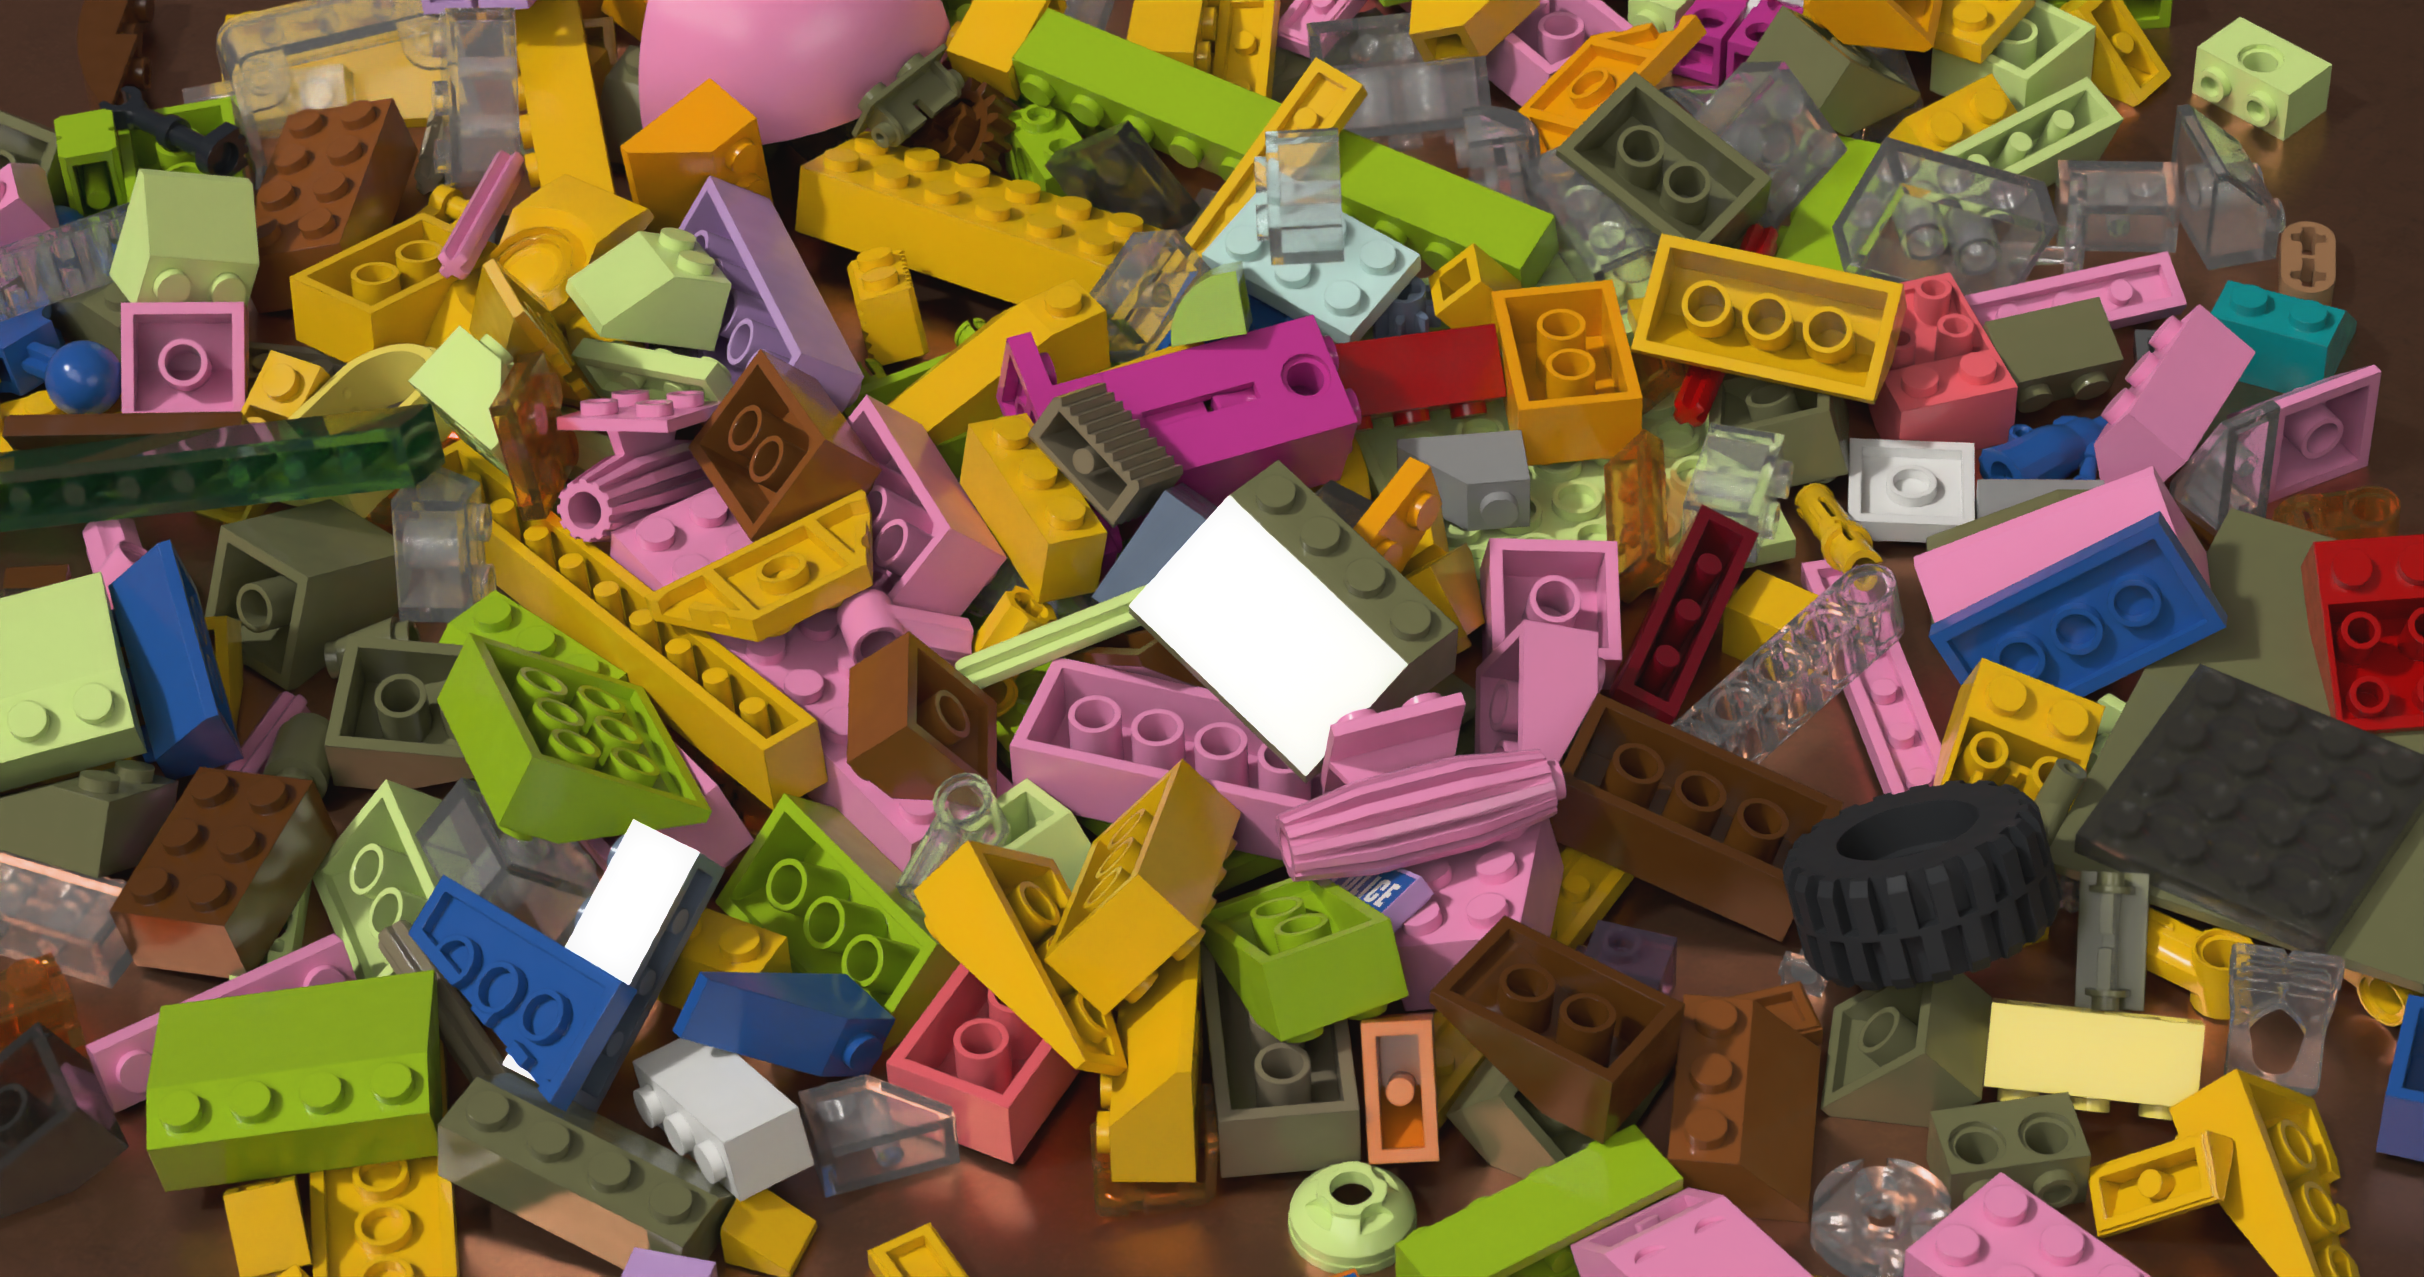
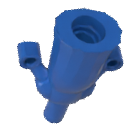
[1978,416,2108,480]

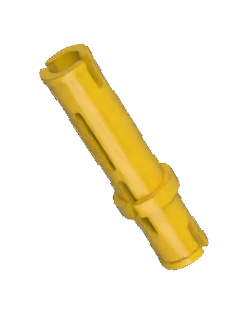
[1795,483,1884,589]

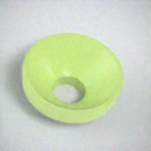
[1288,1161,1417,1275]

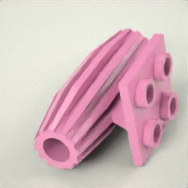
[556,389,722,542]
[1275,692,1566,882]

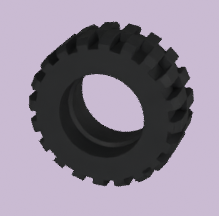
[1782,780,2062,990]

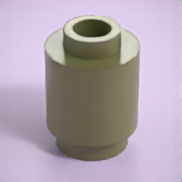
[263,713,332,799]

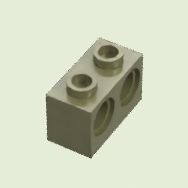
[1926,1092,2091,1217]

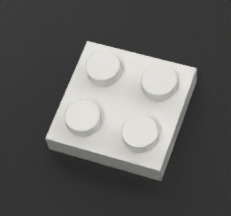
[1847,438,1975,543]

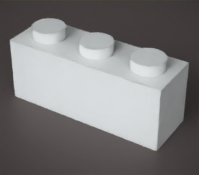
[632,1038,814,1202]

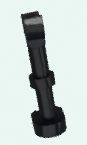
[99,86,249,177]

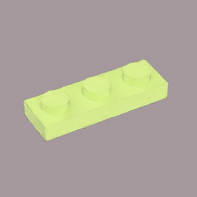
[571,337,733,401]

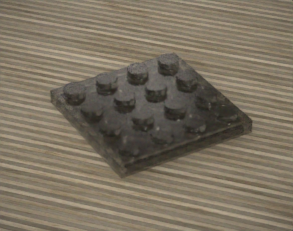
[2074,664,2424,959]

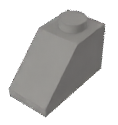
[1397,430,1530,531]

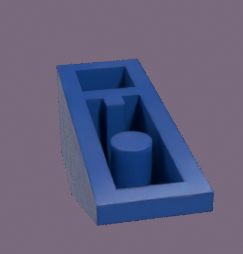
[672,972,896,1077]

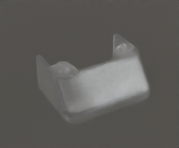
[216,0,482,190]

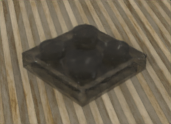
[1044,120,1201,234]

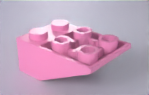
[1570,1187,1813,1277]

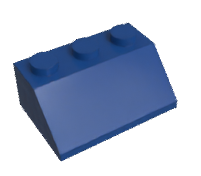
[108,540,244,780]

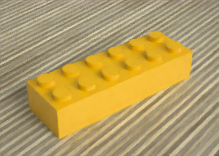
[795,131,1165,326]

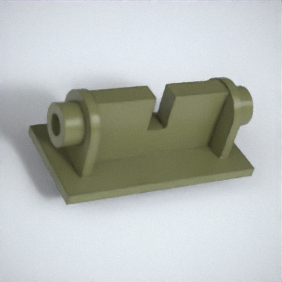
[851,44,965,148]
[2075,870,2150,1011]

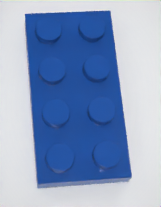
[1929,511,2228,697]

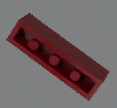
[1607,504,1759,725]

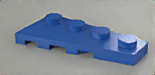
[408,874,638,1112]

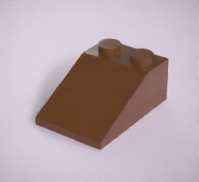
[1429,915,1685,1144]

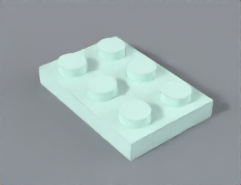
[1202,174,1421,344]

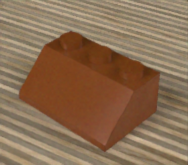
[1667,994,1821,1223]

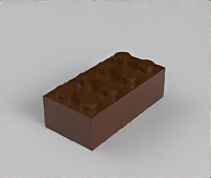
[1549,693,1844,942]

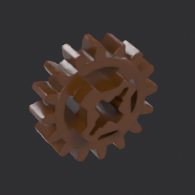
[909,77,1016,173]

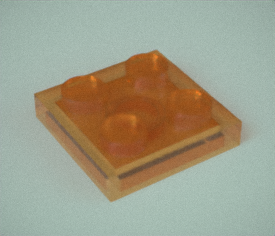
[489,351,579,522]

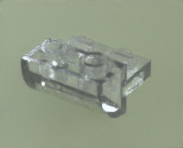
[1453,106,1546,212]

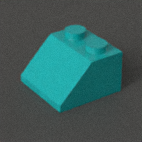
[2211,280,2357,393]

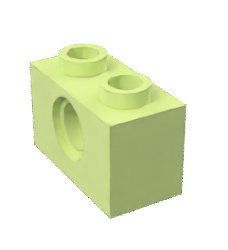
[2192,17,2332,141]

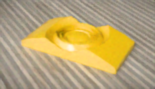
[424,174,655,349]

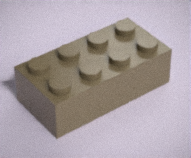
[1200,940,1361,1178]

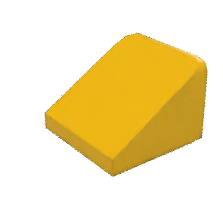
[720,1189,817,1277]

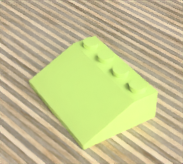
[0,572,147,792]

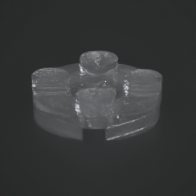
[1810,1158,1952,1277]

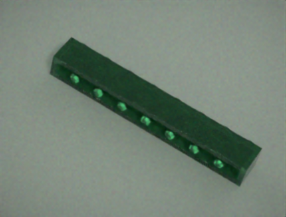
[0,403,446,532]

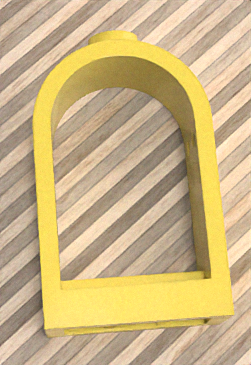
[252,343,453,519]

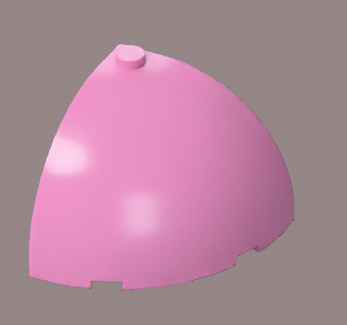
[639,0,951,145]

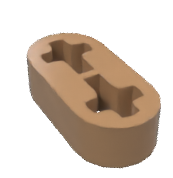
[2278,221,2336,307]

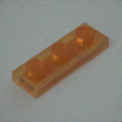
[1604,429,1670,604]

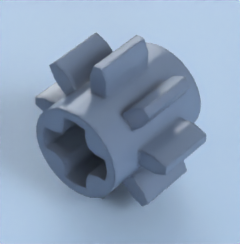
[1373,276,1441,339]

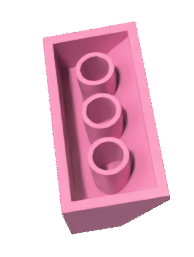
[1914,466,2211,623]

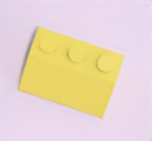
[1984,998,2205,1120]

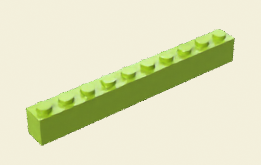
[1012,8,1559,288]

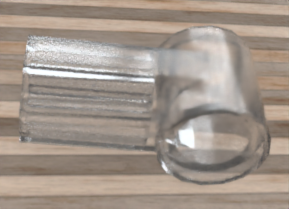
[896,773,1009,911]

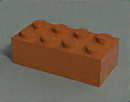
[250,98,418,314]

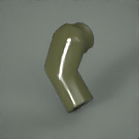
[2034,759,2087,848]

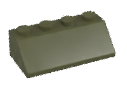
[438,1072,736,1269]

